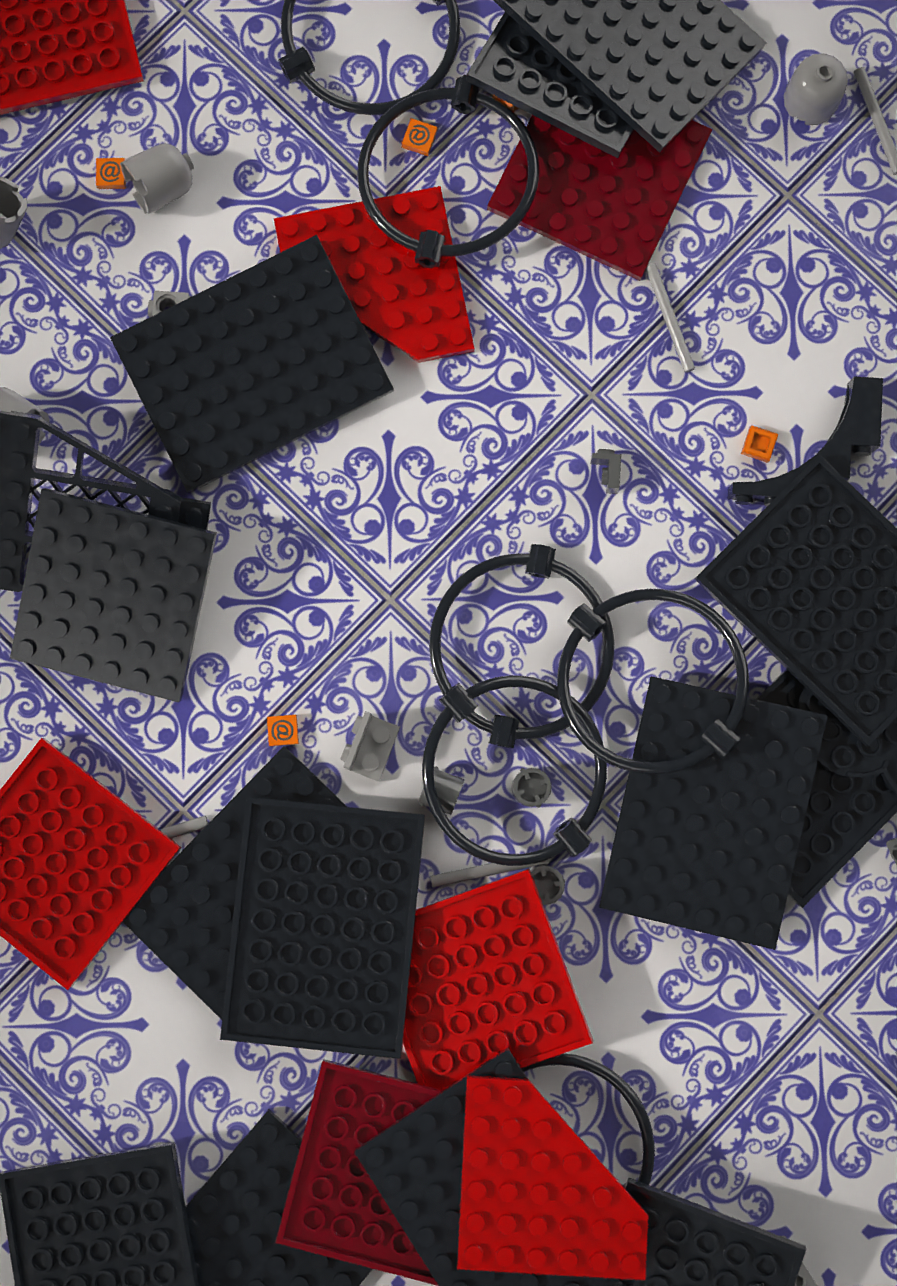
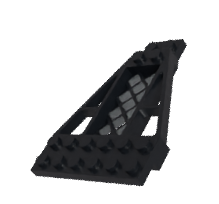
[0,411,211,592]

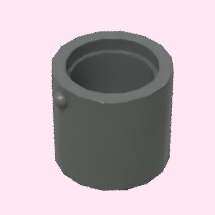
[418,766,464,815]
[511,768,552,808]
[530,865,565,905]

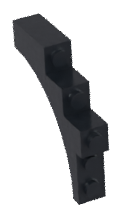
[727,376,884,506]

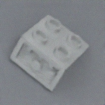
[341,711,400,781]

